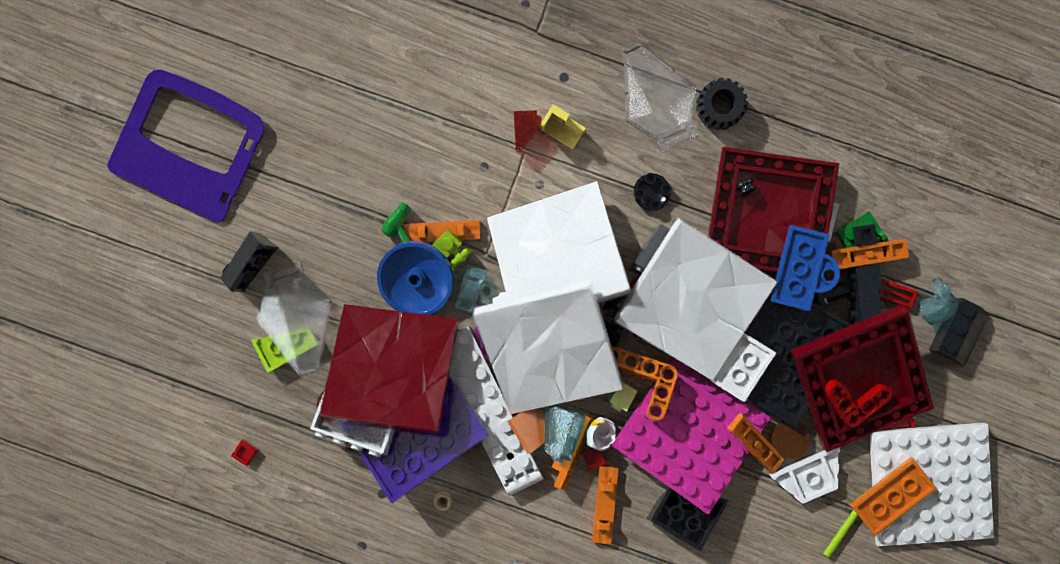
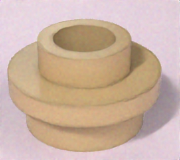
[433,491,453,511]

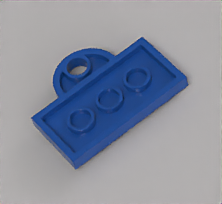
[770,225,840,311]

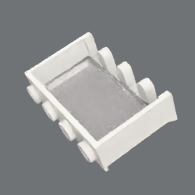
[310,393,396,457]

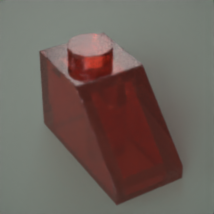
[514,110,541,152]

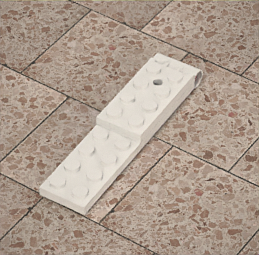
[450,326,544,496]

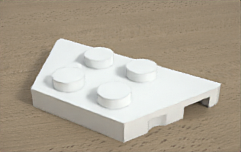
[769,447,840,504]

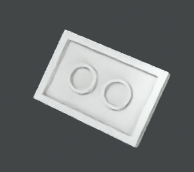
[710,333,776,402]

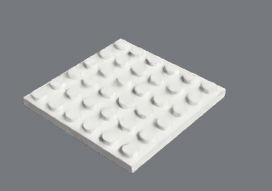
[869,423,994,546]

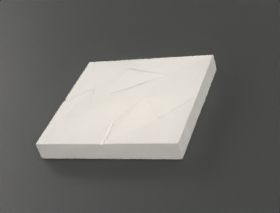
[487,181,631,303]
[613,219,777,381]
[473,280,622,414]

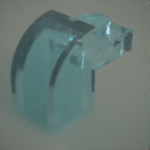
[455,265,487,313]
[920,277,958,325]

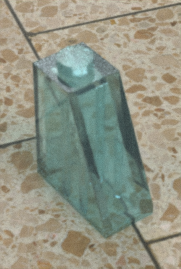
[545,404,586,462]

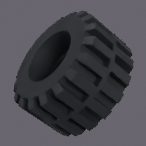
[696,78,748,130]

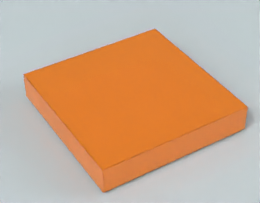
[507,408,557,454]

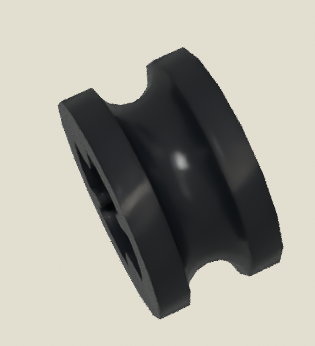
[737,179,757,196]

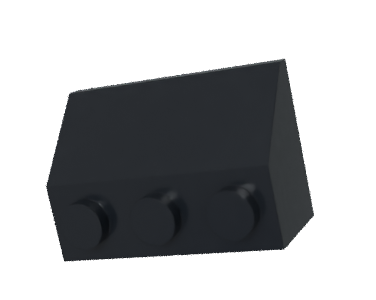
[929,298,990,366]

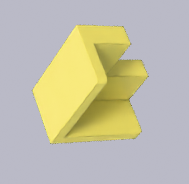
[541,104,586,149]

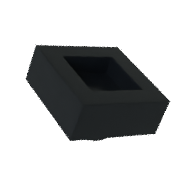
[852,224,877,246]

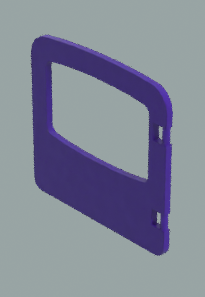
[107,70,265,222]

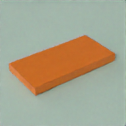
[849,457,937,536]

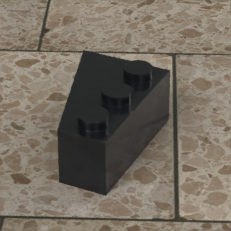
[848,266,885,324]

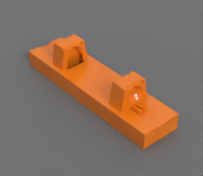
[403,220,481,242]
[829,239,909,269]
[727,413,784,474]
[552,415,595,490]
[592,465,619,545]

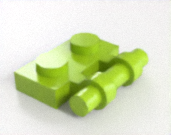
[432,229,471,272]

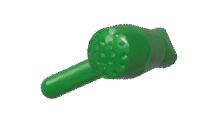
[381,202,411,242]

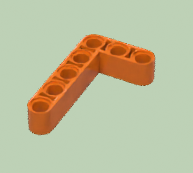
[611,346,678,422]

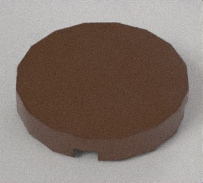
[771,421,810,459]

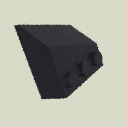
[220,231,278,292]
[646,487,729,551]

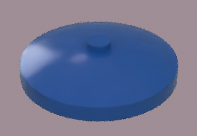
[377,241,454,315]

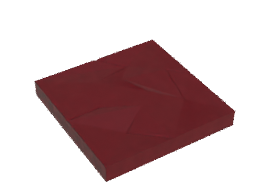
[707,147,840,273]
[319,304,459,435]
[791,305,934,453]

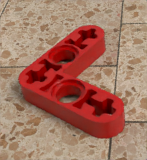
[825,379,892,427]

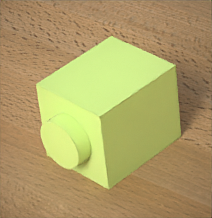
[609,382,637,412]

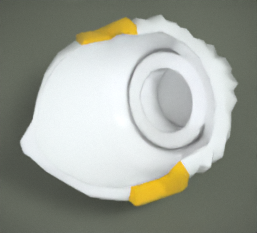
[586,417,616,451]

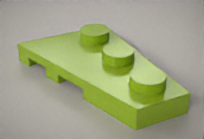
[251,328,319,373]

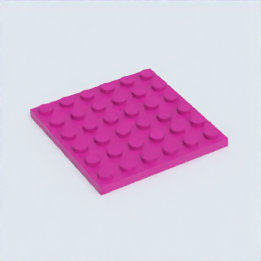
[611,356,771,514]

